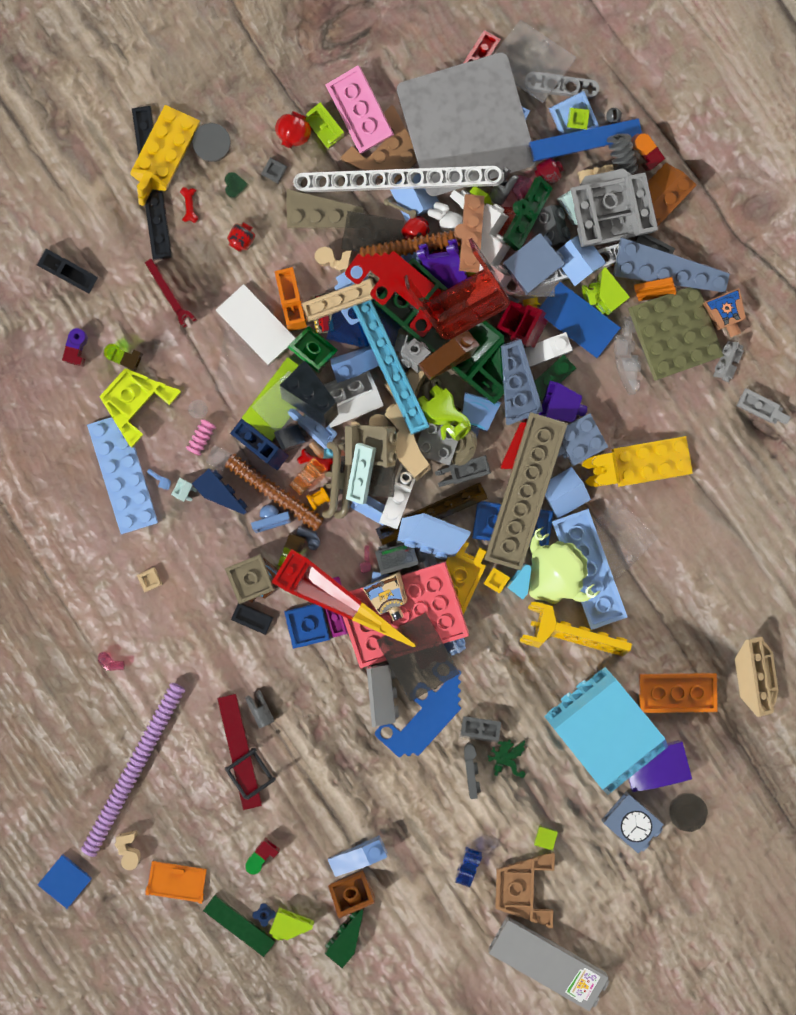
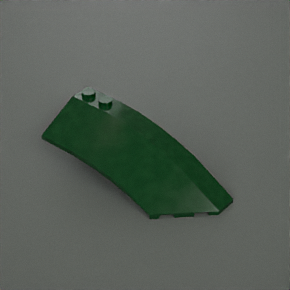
[373,258,504,405]

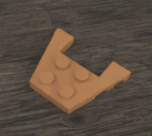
[340,105,417,184]
[495,852,555,928]

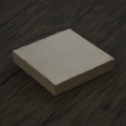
[225,554,275,604]

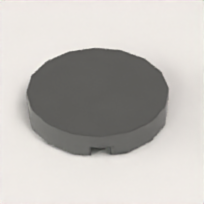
[192,123,231,162]

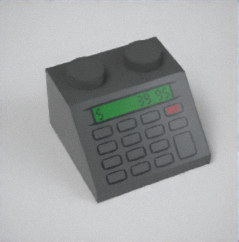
[375,541,418,575]

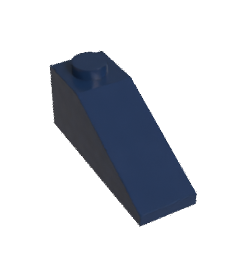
[230,418,289,471]

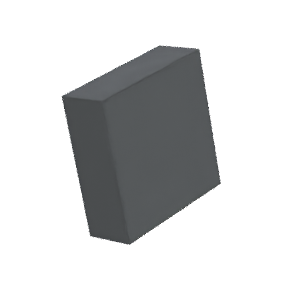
[261,157,287,184]

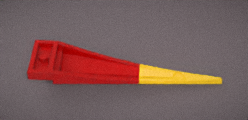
[272,549,415,647]

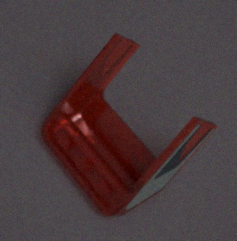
[404,238,510,339]

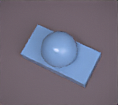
[251,505,292,533]

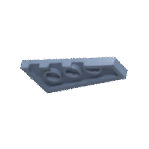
[501,339,543,425]

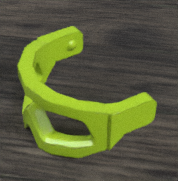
[582,282,599,306]

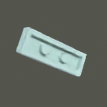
[346,443,376,505]

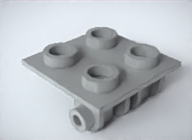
[417,423,459,466]

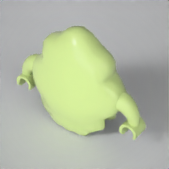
[528,527,600,604]

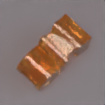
[289,458,327,496]

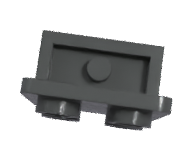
[525,205,571,247]

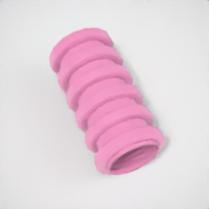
[186,419,216,456]

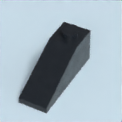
[274,424,308,452]

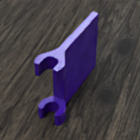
[417,239,470,289]

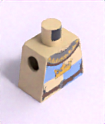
[363,571,407,621]

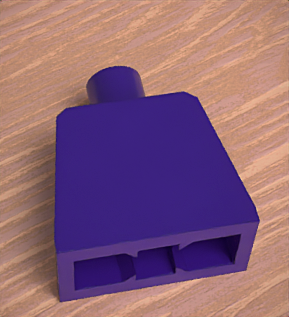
[539,380,587,422]

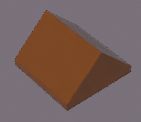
[328,870,375,918]

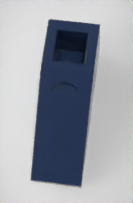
[192,468,248,515]

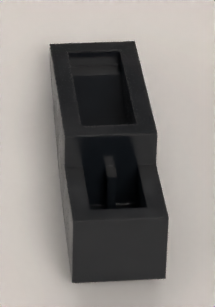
[36,248,98,294]

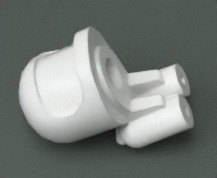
[428,202,463,232]

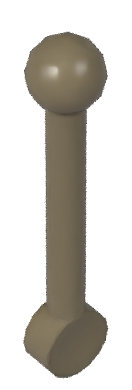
[384,198,417,218]

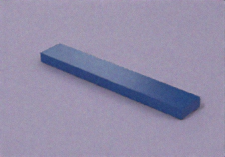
[529,118,642,162]

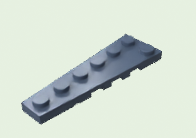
[613,237,730,293]

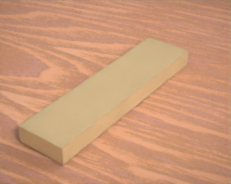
[302,278,378,322]

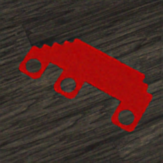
[345,251,444,337]

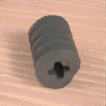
[607,133,639,174]

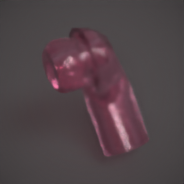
[98,652,125,671]

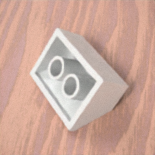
[324,371,384,428]

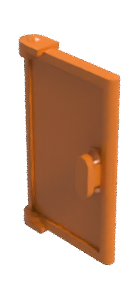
[145,861,207,904]

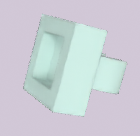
[171,478,197,502]

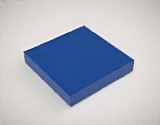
[284,604,330,649]
[38,854,92,909]

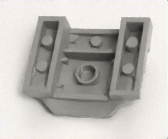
[570,169,658,247]

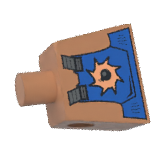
[703,289,746,338]

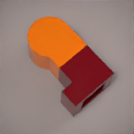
[631,133,666,171]

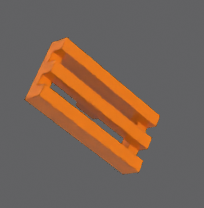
[634,277,677,301]

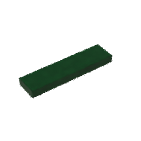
[203,895,276,957]

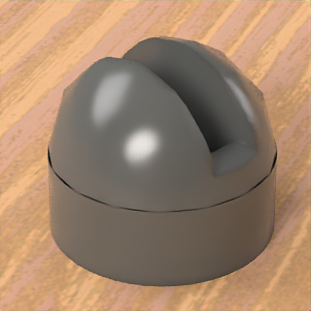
[606,108,622,124]

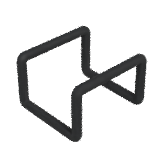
[225,748,276,800]

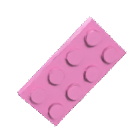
[326,66,394,154]

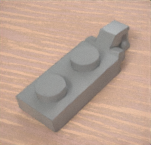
[736,388,791,425]

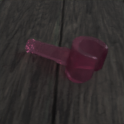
[359,545,371,573]

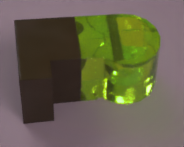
[104,344,143,371]
[278,533,306,567]

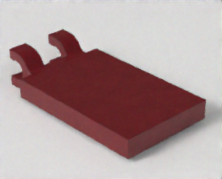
[144,259,198,328]

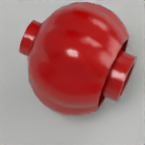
[275,111,311,149]

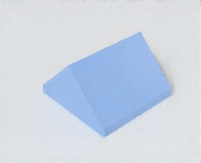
[390,174,439,222]
[558,235,606,286]
[545,467,591,519]

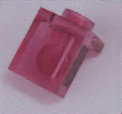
[512,175,532,200]

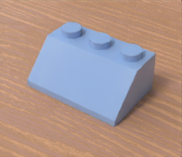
[398,513,471,560]

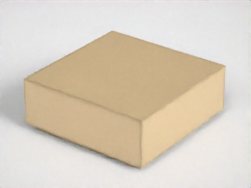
[137,567,163,593]

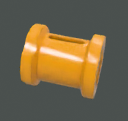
[306,486,330,510]

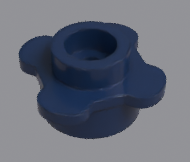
[253,903,276,926]

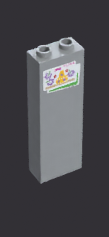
[488,916,609,1011]

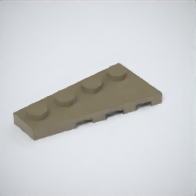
[287,189,364,228]

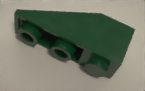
[324,908,364,968]

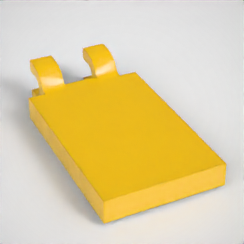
[446,541,486,615]

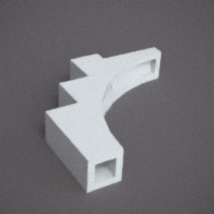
[450,190,512,316]

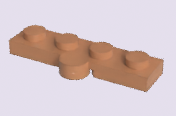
[454,194,485,273]

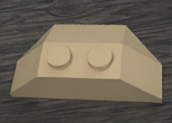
[735,637,779,717]

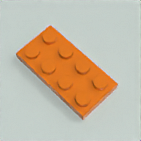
[639,673,717,713]

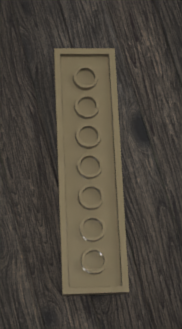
[484,412,568,570]

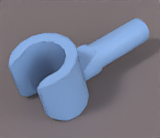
[147,469,171,490]

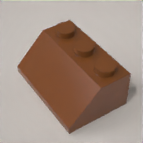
[648,163,697,227]

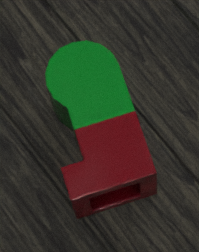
[245,837,280,875]

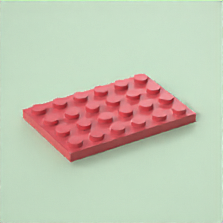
[343,561,469,668]

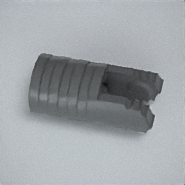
[489,167,519,205]
[245,690,274,729]

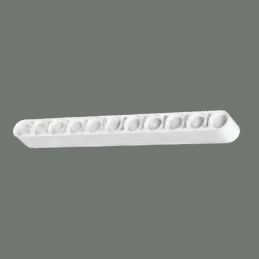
[293,166,504,193]

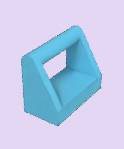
[506,564,531,599]

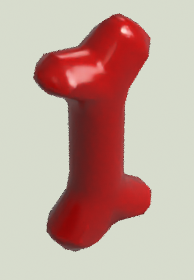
[180,187,199,223]
[297,448,333,472]

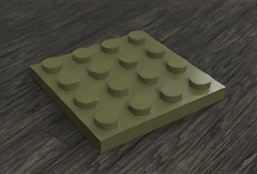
[628,287,724,381]

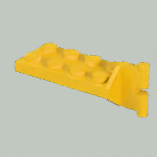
[130,105,200,206]

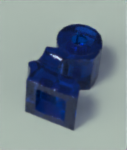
[455,847,482,888]

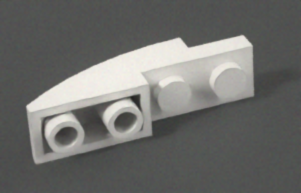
[379,464,415,529]

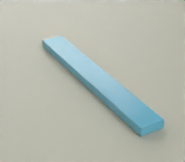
[353,300,429,435]

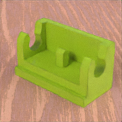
[306,102,345,149]

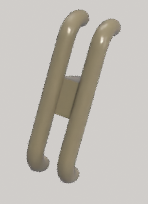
[322,442,352,519]

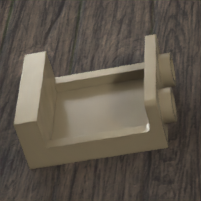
[345,424,397,468]

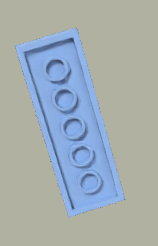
[87,417,158,534]
[552,509,627,630]

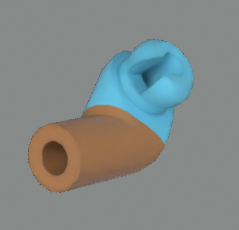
[309,440,333,459]

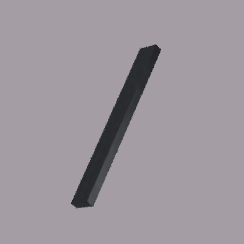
[132,106,172,261]

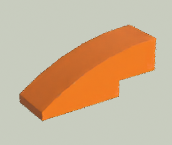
[274,267,307,331]

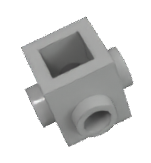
[401,338,431,373]

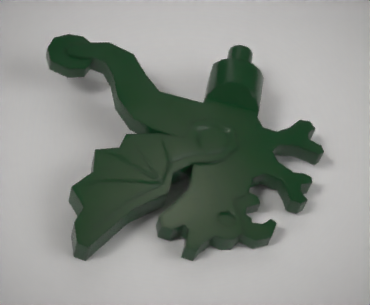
[487,739,526,778]

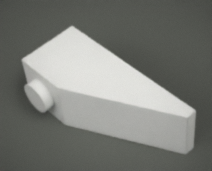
[524,332,572,367]

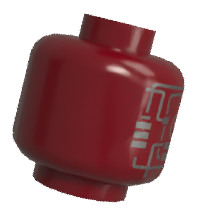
[534,158,564,185]

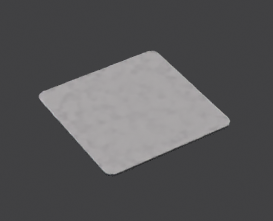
[397,53,536,196]

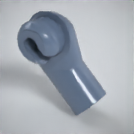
[296,525,320,550]

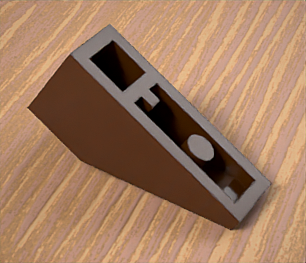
[418,330,479,380]

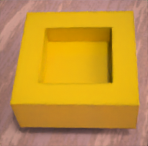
[483,567,510,594]

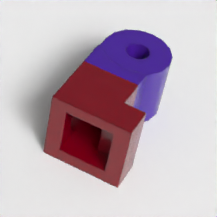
[62,328,88,367]

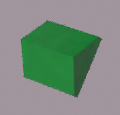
[288,326,338,373]

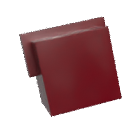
[497,300,548,348]

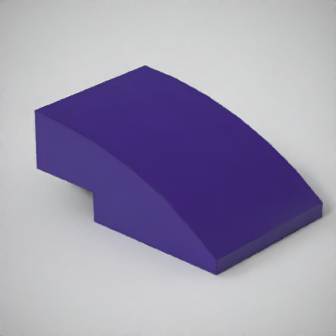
[629,740,692,792]

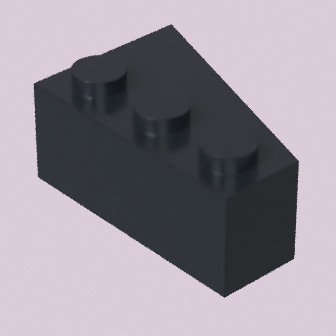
[279,360,338,428]

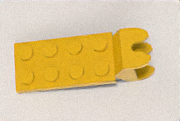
[582,436,693,487]
[520,602,632,657]

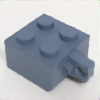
[557,413,608,466]

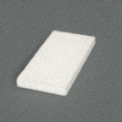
[216,284,295,366]

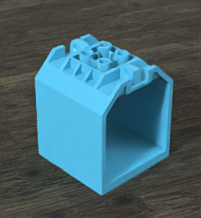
[544,667,668,795]

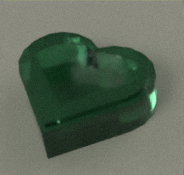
[225,172,248,199]

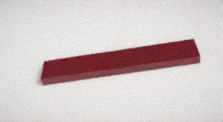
[217,693,262,810]

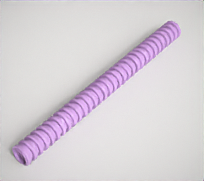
[81,683,185,857]

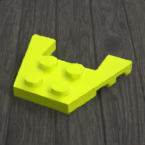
[100,368,181,448]

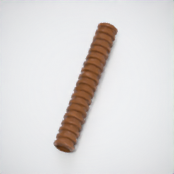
[360,230,461,257]
[225,454,324,532]

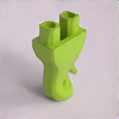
[417,385,471,441]

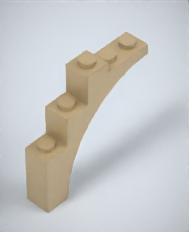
[384,368,431,481]

